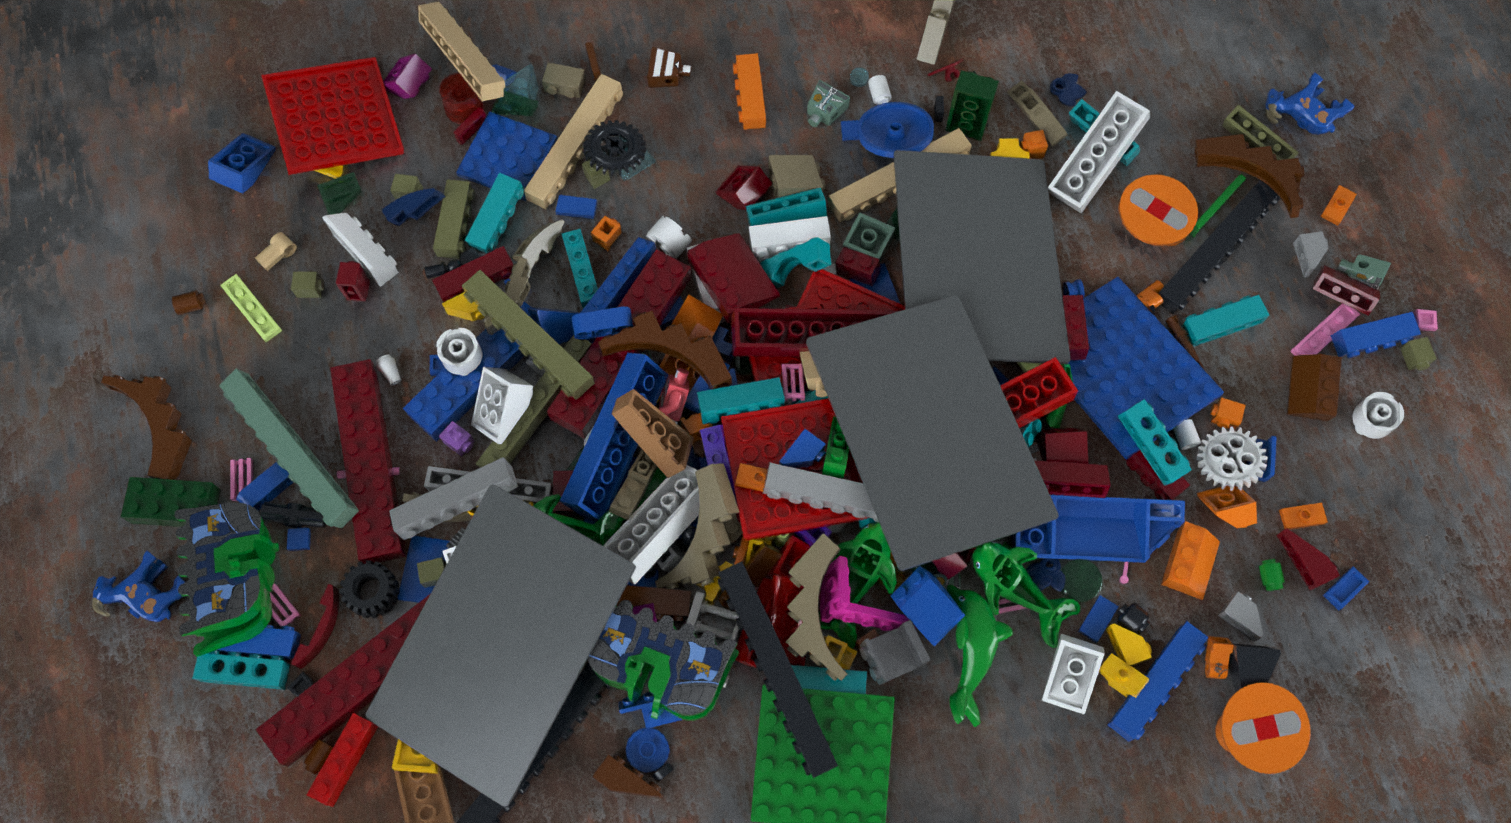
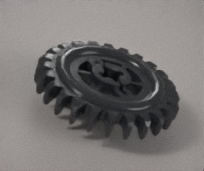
[583,120,646,176]

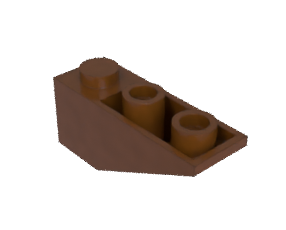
[592,754,663,799]

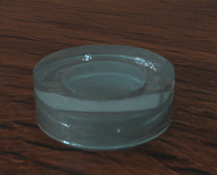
[850,68,869,87]

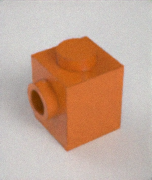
[1020,130,1048,159]
[1210,398,1246,430]

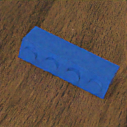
[1331,312,1421,359]
[215,625,301,660]

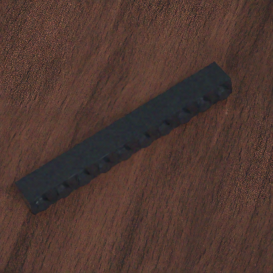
[1158,180,1281,314]
[717,562,838,778]
[457,663,612,823]

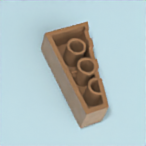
[612,389,694,478]

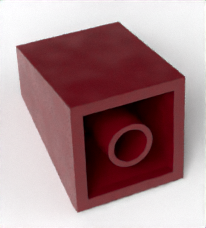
[1037,427,1088,464]

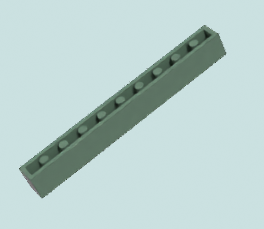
[219,368,359,528]

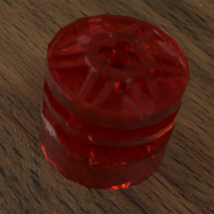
[439,72,484,124]

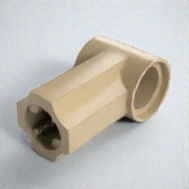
[255,232,297,271]

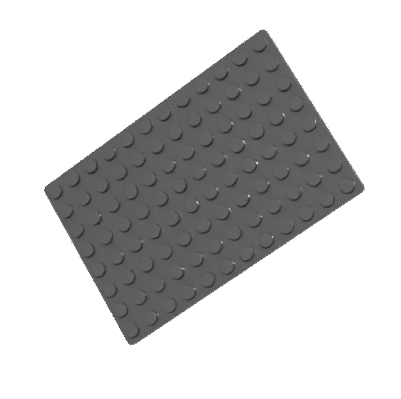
[893,150,1071,364]
[806,295,1059,571]
[365,484,636,807]

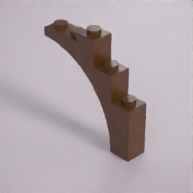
[1194,134,1305,218]
[598,311,732,390]
[101,375,192,480]

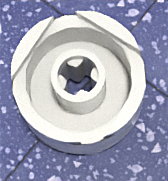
[646,216,692,259]
[436,328,483,376]
[1353,392,1404,439]

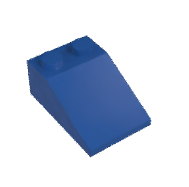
[208,133,276,194]
[891,566,965,646]

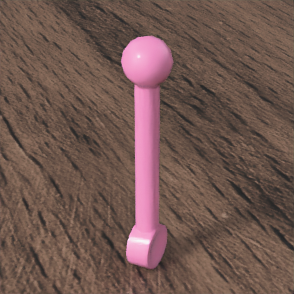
[1119,562,1129,584]

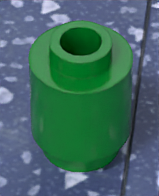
[1258,559,1285,591]

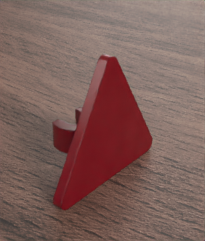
[927,58,964,82]

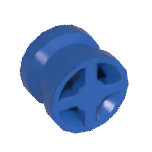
[1062,279,1085,298]

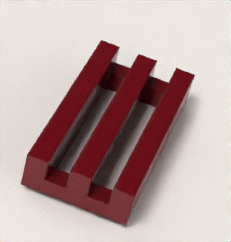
[453,107,486,145]

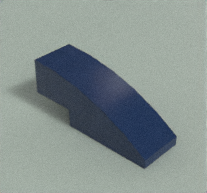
[382,188,446,226]

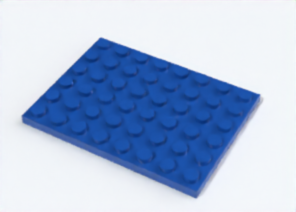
[1068,277,1224,460]

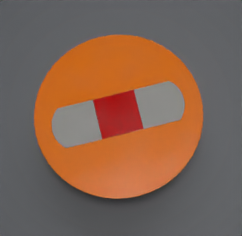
[1118,175,1198,246]
[1215,683,1310,774]

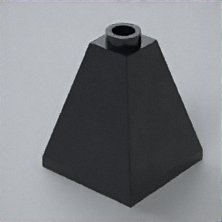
[1228,643,1281,692]

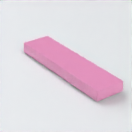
[1290,303,1360,356]

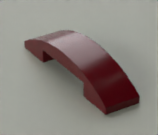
[291,584,339,669]

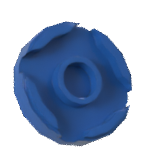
[626,728,670,773]

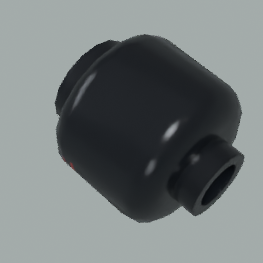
[1117,603,1150,635]

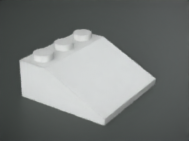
[471,367,533,444]

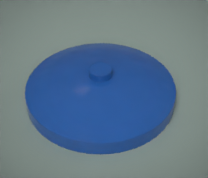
[858,102,934,158]

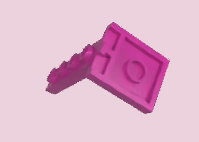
[819,556,917,631]

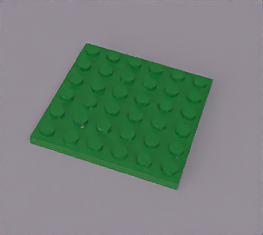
[751,685,895,823]

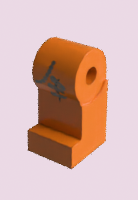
[1205,636,1234,679]

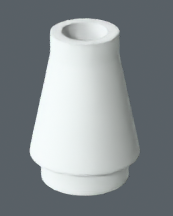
[376,354,402,386]

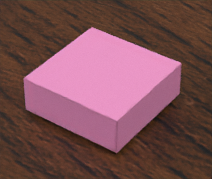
[1413,309,1438,332]

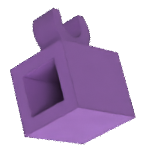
[439,421,475,457]

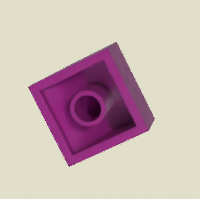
[383,54,432,99]

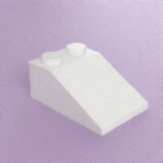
[1042,634,1104,715]

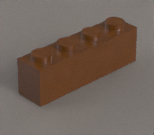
[617,585,692,623]

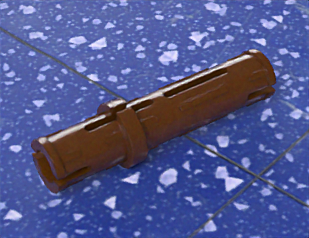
[1165,315,1204,369]

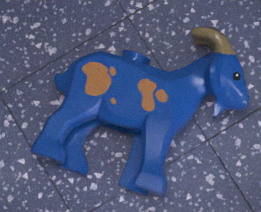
[1265,72,1355,135]
[92,550,186,622]

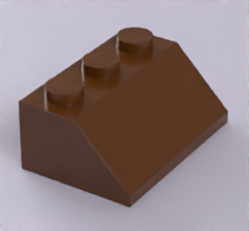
[1287,354,1342,421]

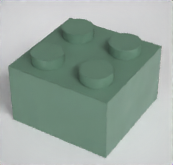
[842,212,895,263]

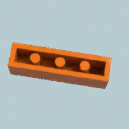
[733,53,766,130]

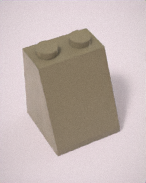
[768,155,825,198]

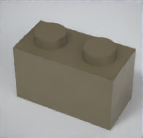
[542,62,586,98]

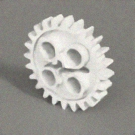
[1196,426,1268,491]

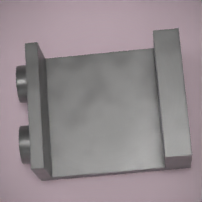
[860,620,930,685]

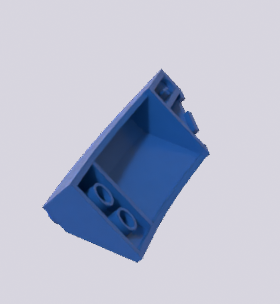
[1010,495,1185,563]

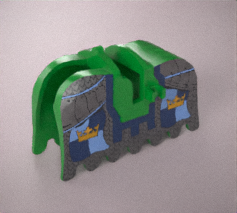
[175,503,279,657]
[588,600,739,721]

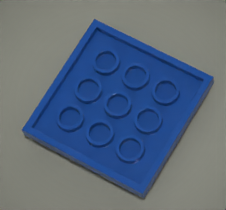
[456,111,558,201]

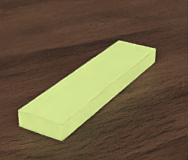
[220,274,282,342]

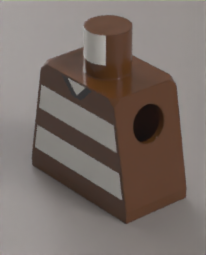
[647,47,691,88]

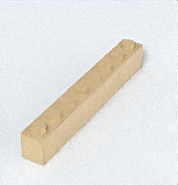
[418,2,505,101]
[524,74,623,209]
[828,128,972,222]

